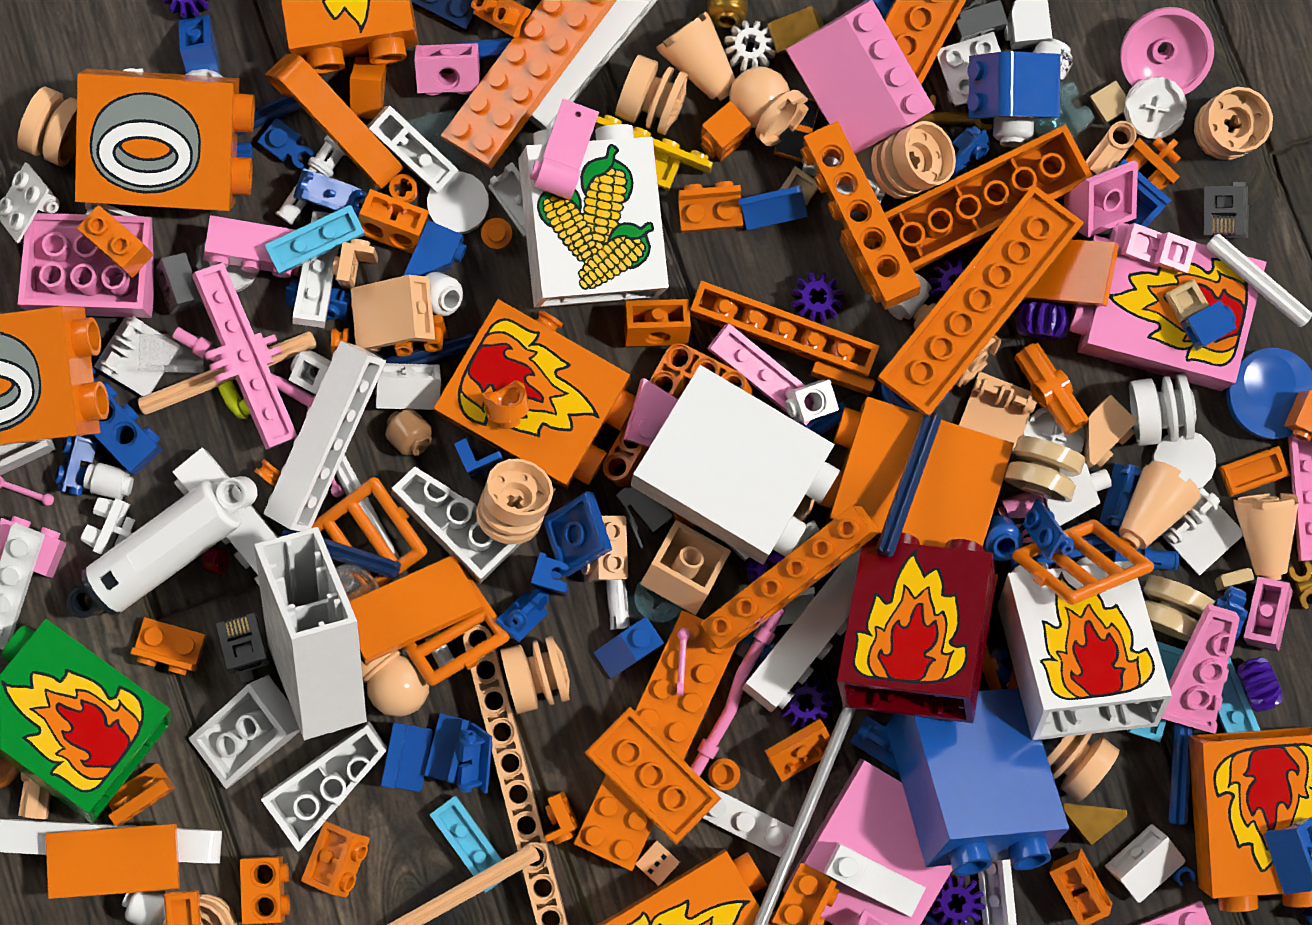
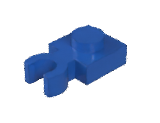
[257,118,316,171]

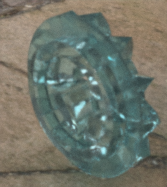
[635,578,682,622]

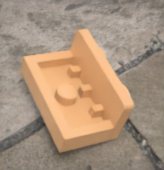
[332,239,378,291]
[581,516,628,582]

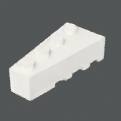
[391,467,521,584]
[261,721,387,852]

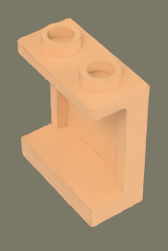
[351,274,435,352]

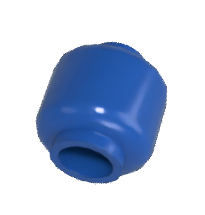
[983,515,1023,562]

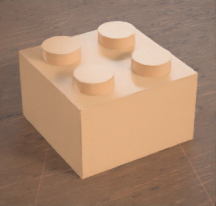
[640,520,731,615]

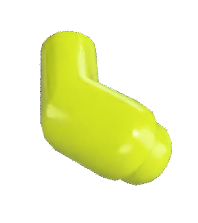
[218,380,251,419]

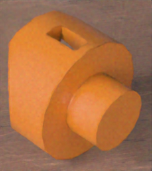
[482,380,529,429]

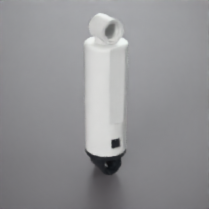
[67,476,257,618]

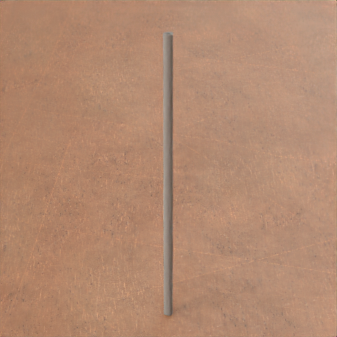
[753,707,856,925]

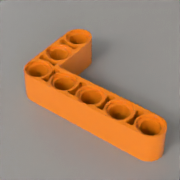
[264,53,403,190]
[603,343,752,487]

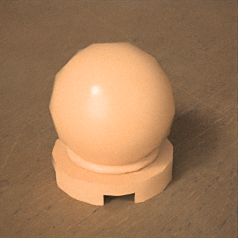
[729,66,808,146]
[361,647,429,718]

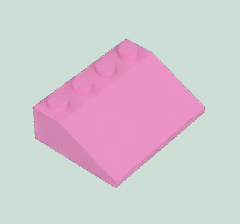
[785,0,935,154]
[18,213,154,318]

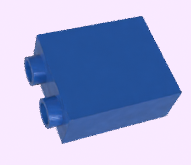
[886,688,1069,876]

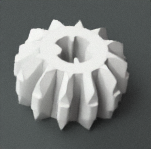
[724,21,776,73]

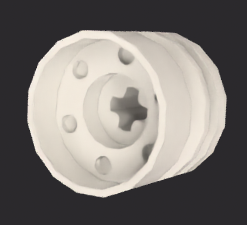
[1129,374,1196,446]

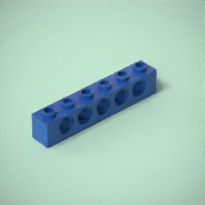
[92,367,163,476]

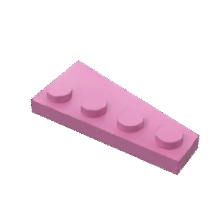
[623,378,678,448]
[1161,604,1240,734]

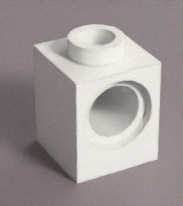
[785,380,839,422]

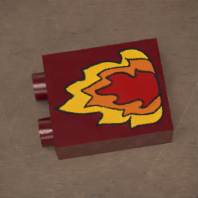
[837,532,996,723]

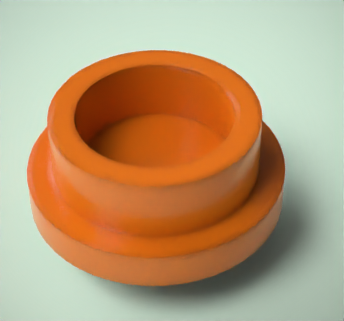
[481,218,512,249]
[708,758,740,790]

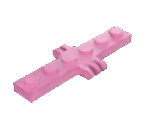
[192,262,297,450]

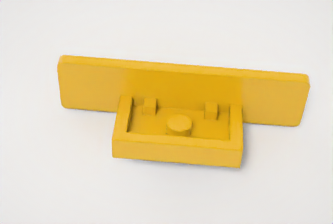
[595,115,713,191]

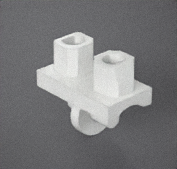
[81,498,135,555]

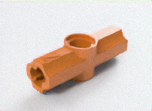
[1014,343,1089,435]

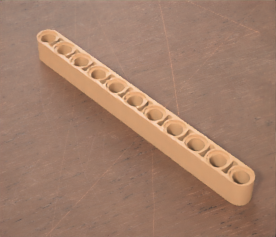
[463,625,568,925]

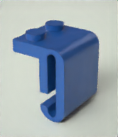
[967,52,1061,119]

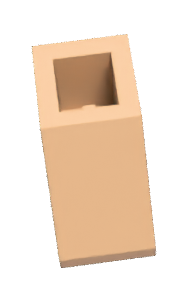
[1084,395,1138,469]

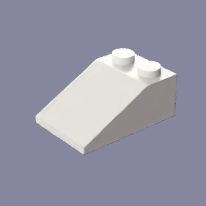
[188,675,300,789]

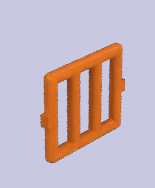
[312,477,427,601]
[1012,519,1154,605]
[403,560,510,686]

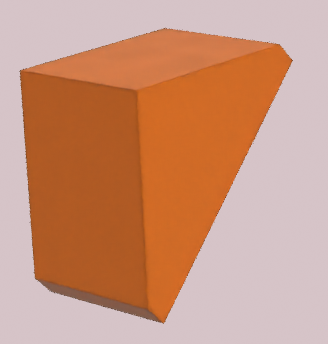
[350,56,387,120]

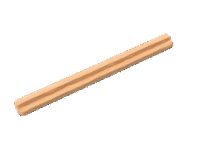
[138,332,317,415]
[387,845,540,925]

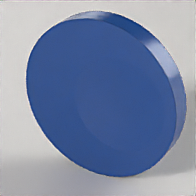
[1226,348,1312,439]

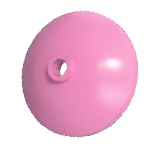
[1120,7,1214,95]

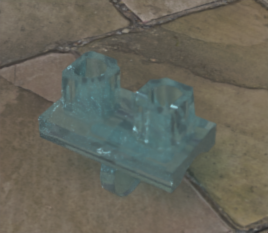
[1039,81,1094,139]

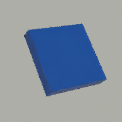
[543,491,613,576]

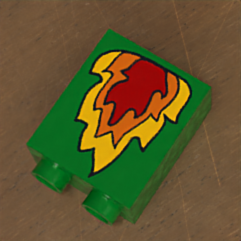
[0,619,172,824]

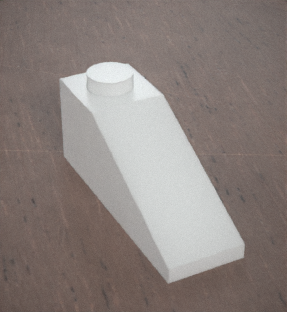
[1004,0,1052,50]
[367,105,458,193]
[824,842,926,917]

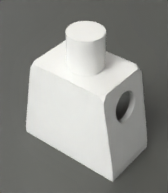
[1042,463,1112,526]

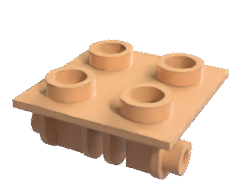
[959,372,1037,451]

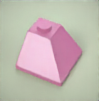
[1064,160,1138,238]

